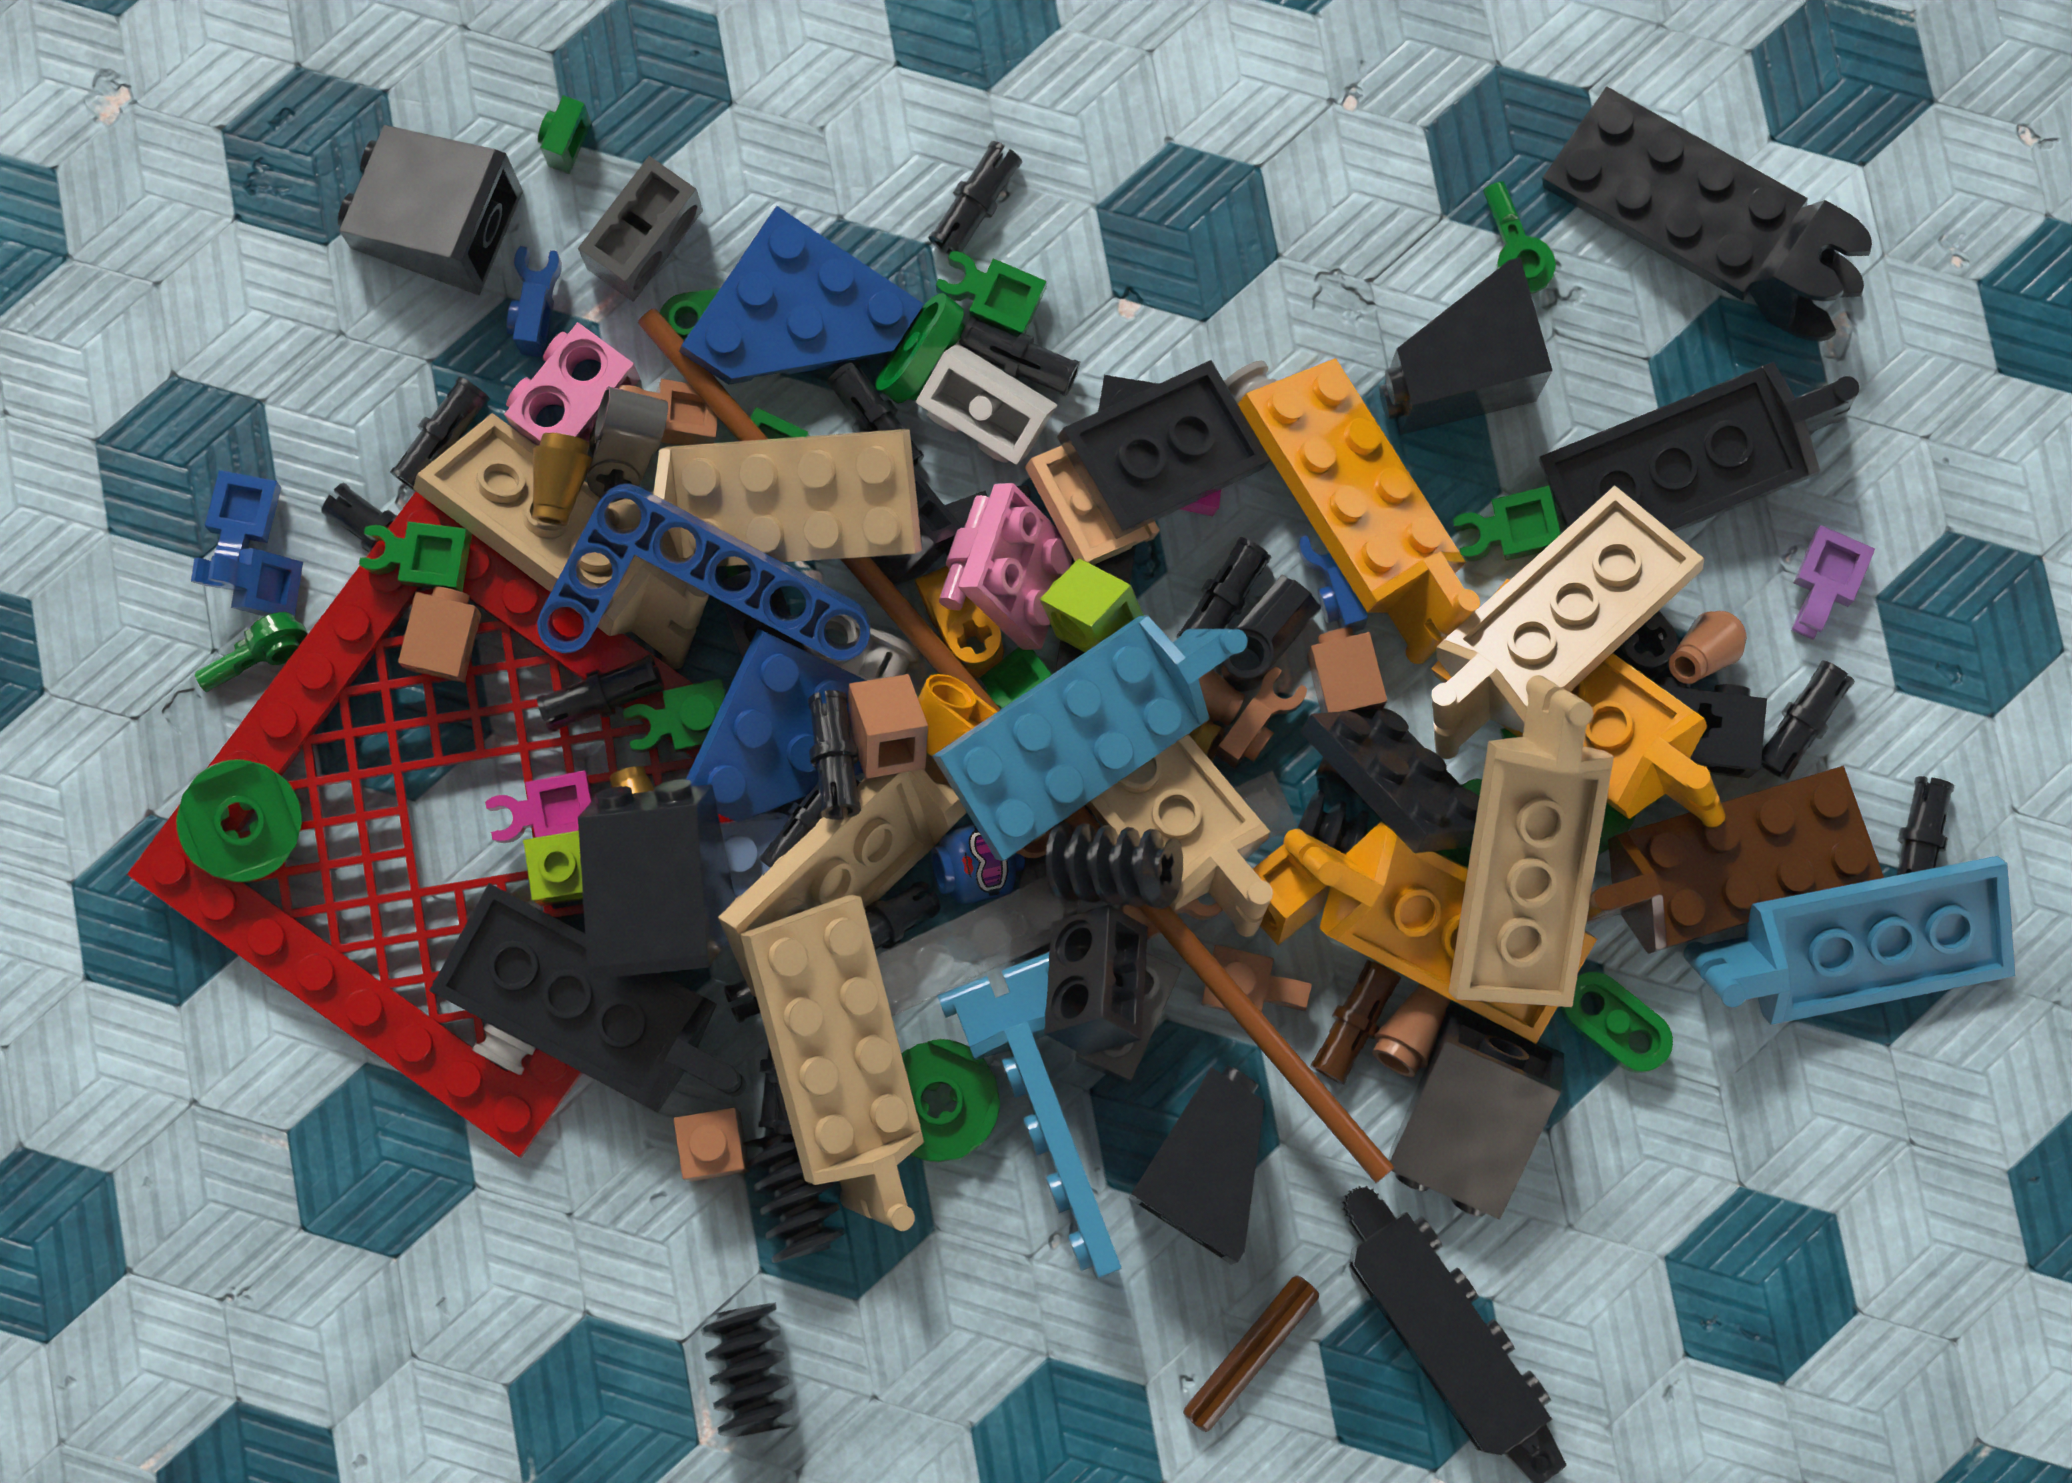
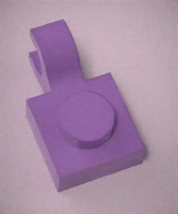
[1791,525,1875,640]

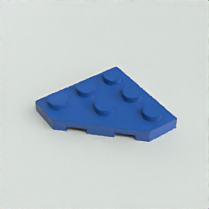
[679,205,924,385]
[686,629,867,823]

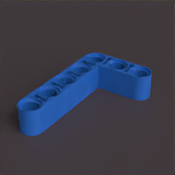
[537,484,870,661]

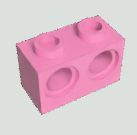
[504,322,640,446]

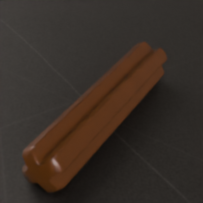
[1183,1275,1319,1432]

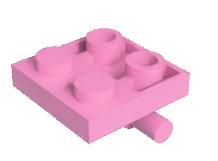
[939,483,1072,650]

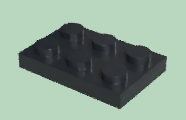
[1057,360,1271,539]
[1300,708,1479,853]

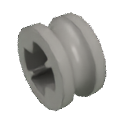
[1224,360,1277,404]
[472,1023,535,1075]

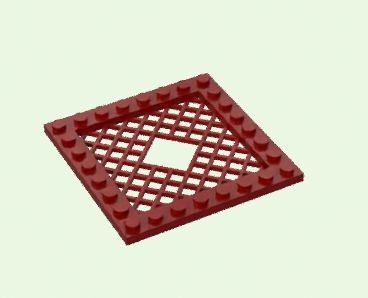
[127,492,776,1158]

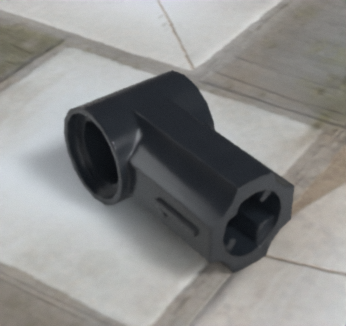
[1215,575,1321,692]

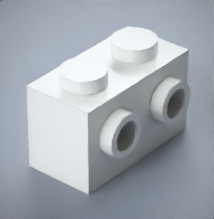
[915,343,1058,465]

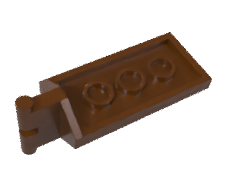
[1586,765,1884,954]

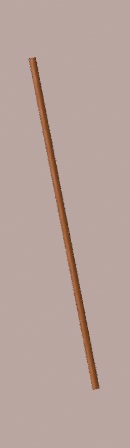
[638,308,1395,1183]

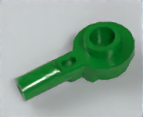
[1483,181,1556,294]
[195,612,308,692]

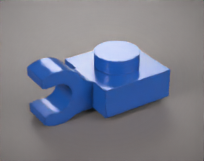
[507,246,562,358]
[205,470,281,562]
[1299,535,1368,633]
[191,548,303,616]

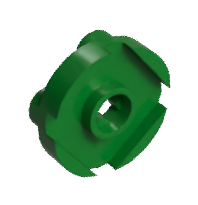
[176,759,302,882]
[901,1039,1000,1163]

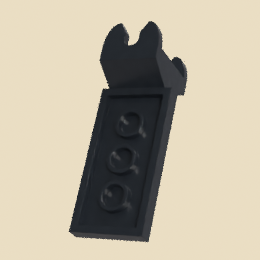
[1543,86,1872,341]

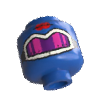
[931,823,1025,905]

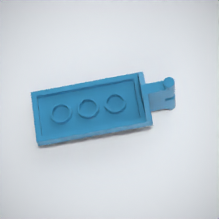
[933,616,1247,861]
[1683,856,2015,1025]
[937,952,1122,1279]

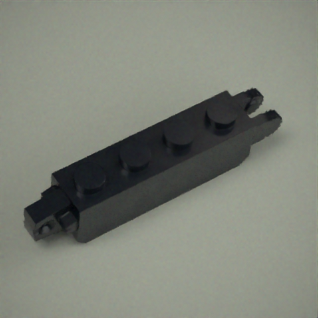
[1341,1186,1567,1483]

